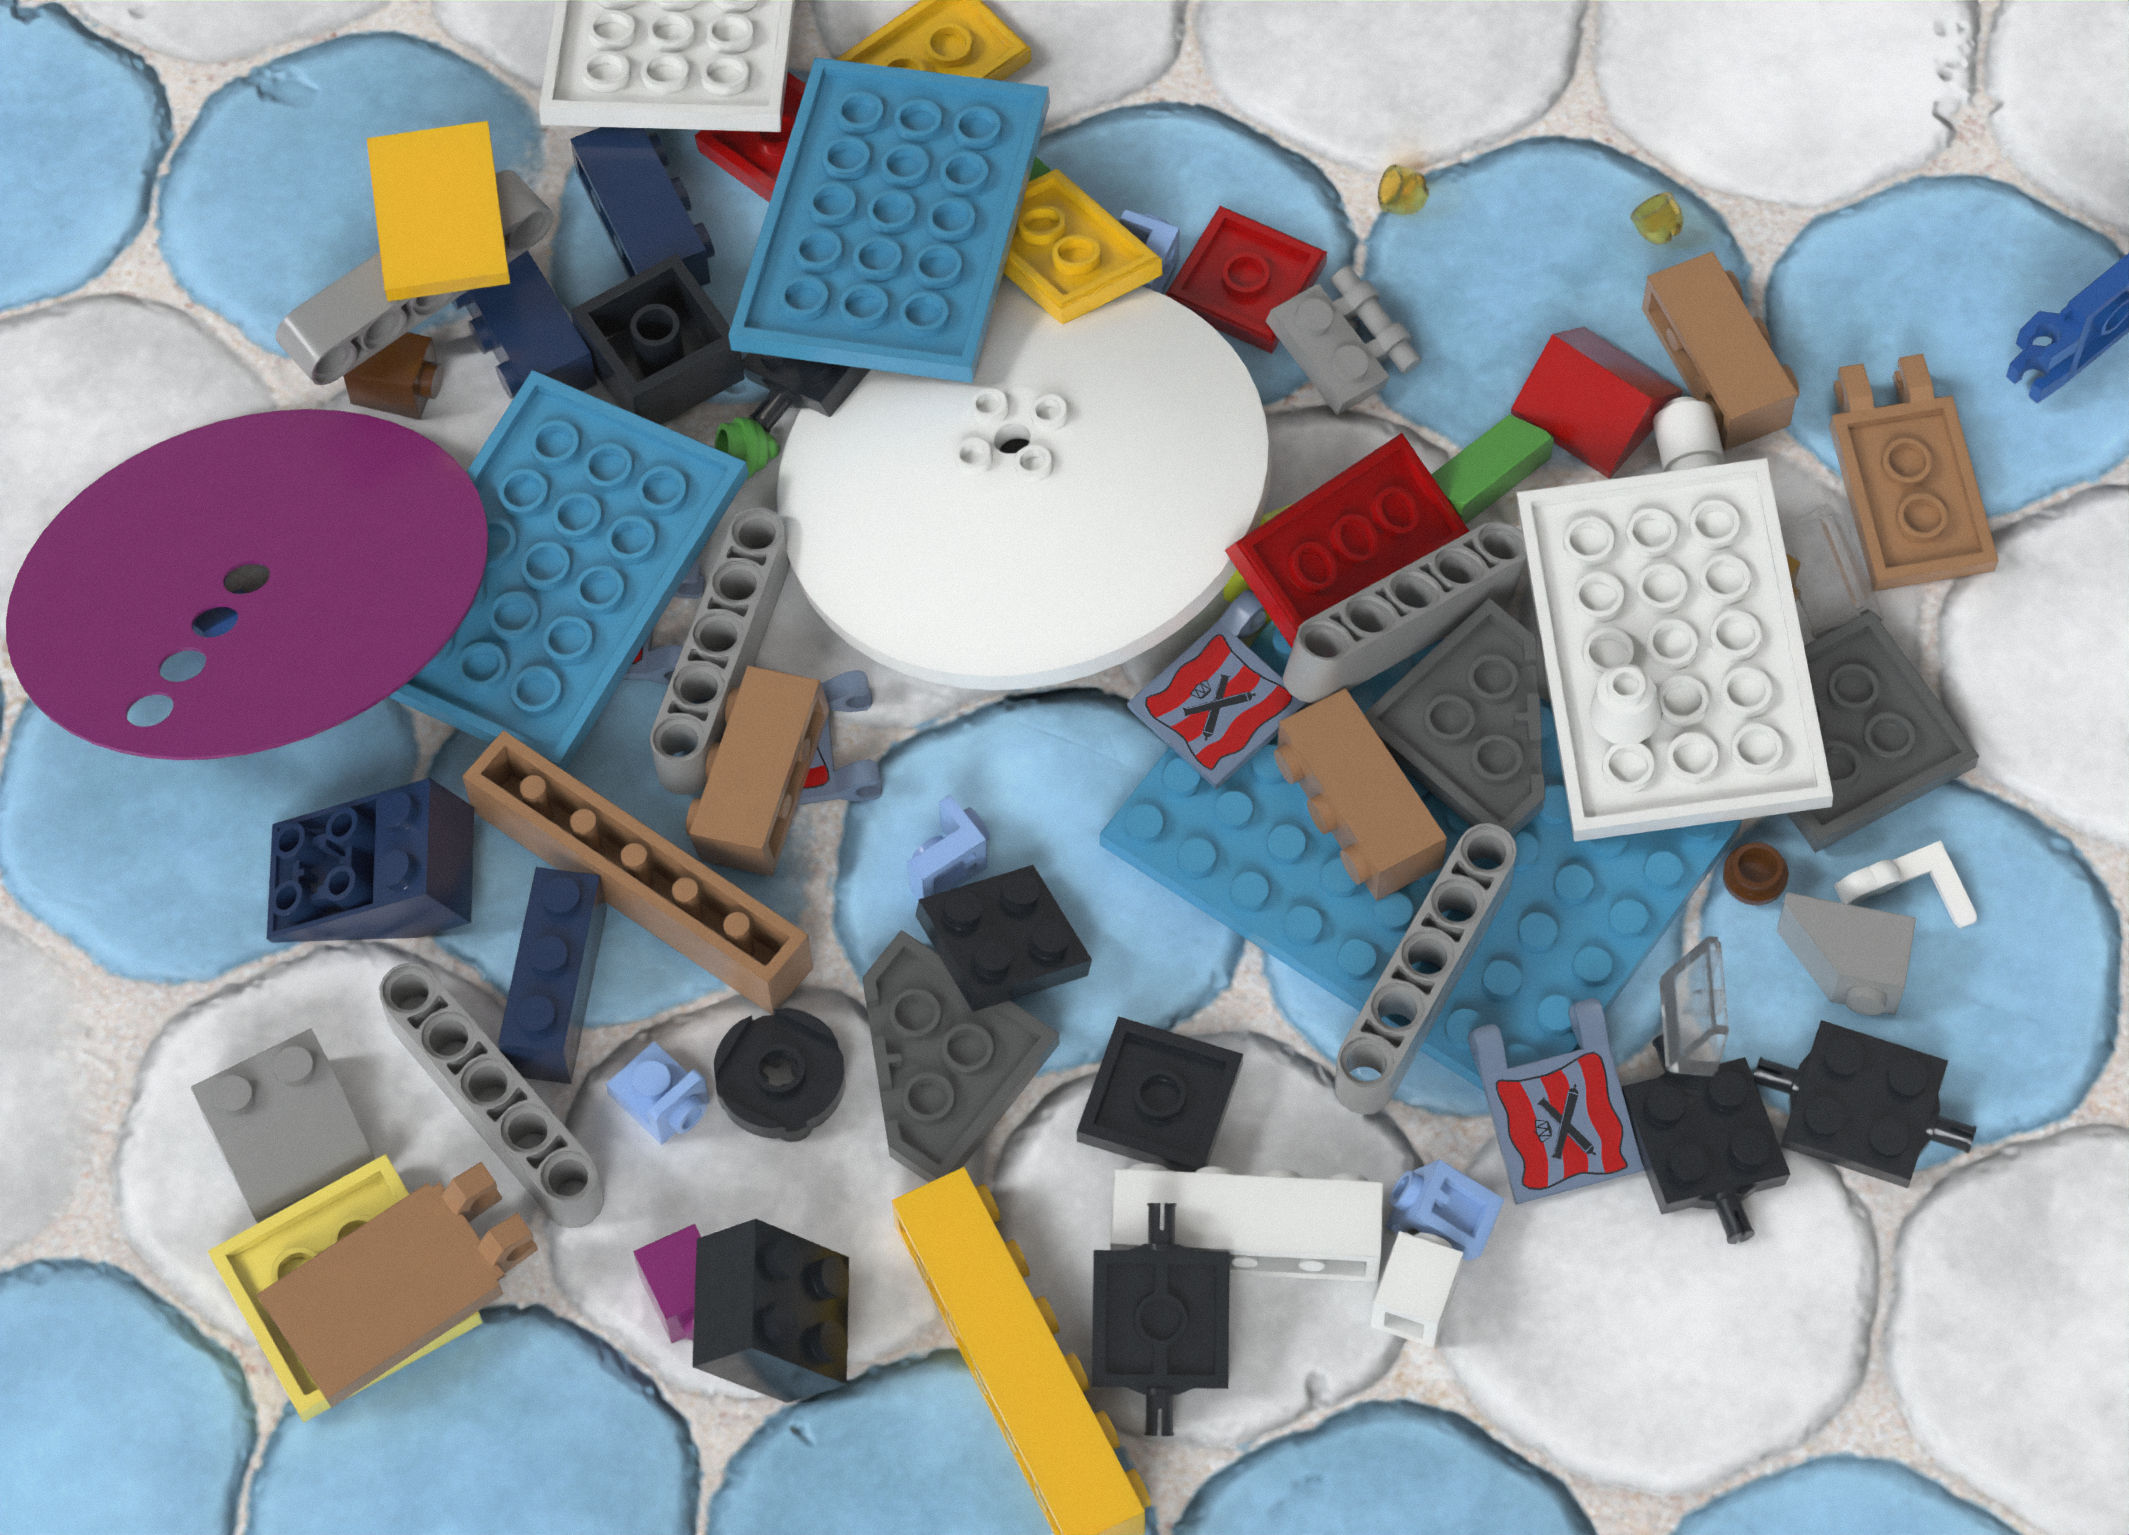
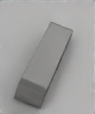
[276,170,554,386]
[650,507,790,795]
[1283,521,1527,704]
[1335,823,1517,1115]
[379,963,604,1228]

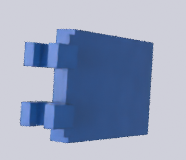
[2006,253,2129,404]

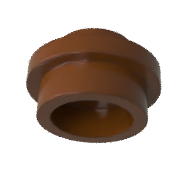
[1723,842,1789,906]

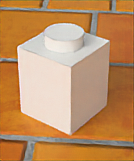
[1370,1231,1463,1348]

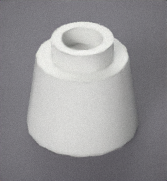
[1589,663,1662,745]

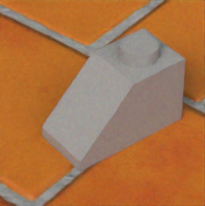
[1777,892,1916,1015]

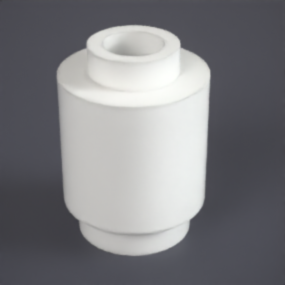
[1653,397,1725,472]

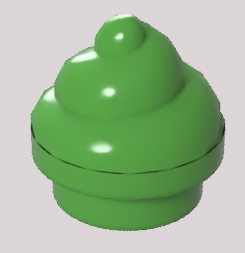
[715,417,781,479]

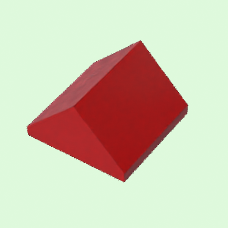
[1511,326,1683,479]

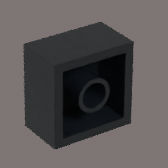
[571,253,745,425]
[692,1219,849,1403]

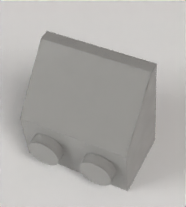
[191,1028,375,1224]

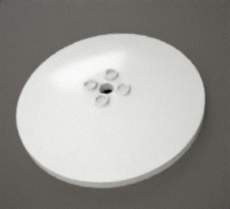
[777,275,1272,690]

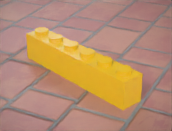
[892,1167,1151,1535]

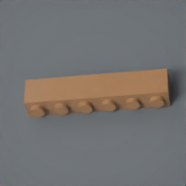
[462,730,813,1015]

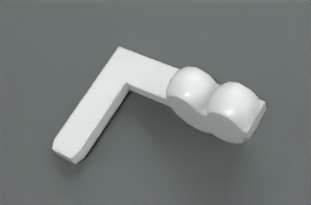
[1834,840,1977,929]

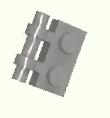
[1266,265,1422,415]

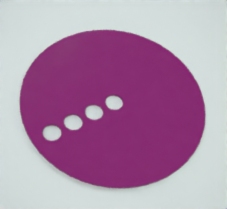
[6,409,489,760]

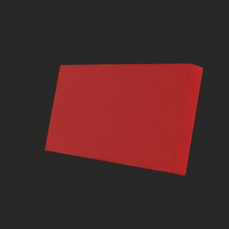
[1225,433,1470,648]

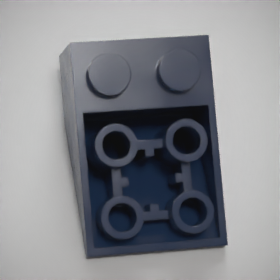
[267,778,474,943]

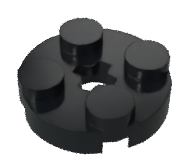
[714,1008,846,1142]

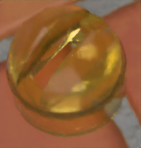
[1378,164,1429,215]
[1630,192,1684,245]

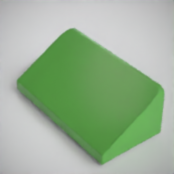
[1431,414,1554,525]

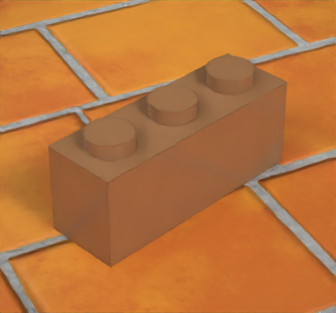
[1642,251,1799,451]
[686,665,830,877]
[1274,688,1447,901]

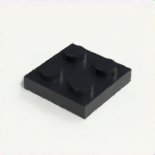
[915,865,1092,1012]
[1076,1016,1243,1173]

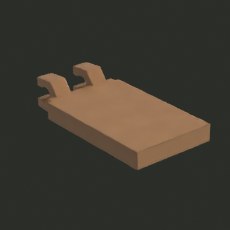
[1829,354,1999,592]
[257,1162,538,1408]

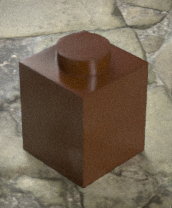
[343,332,444,420]

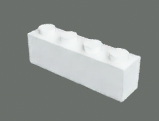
[1110,1163,1383,1282]

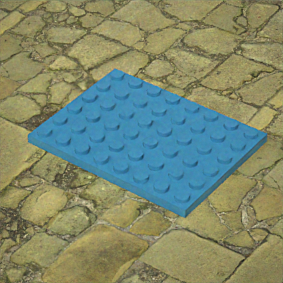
[1100,620,1742,1091]

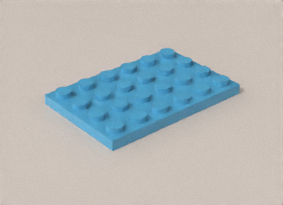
[728,57,1050,383]
[388,370,749,771]

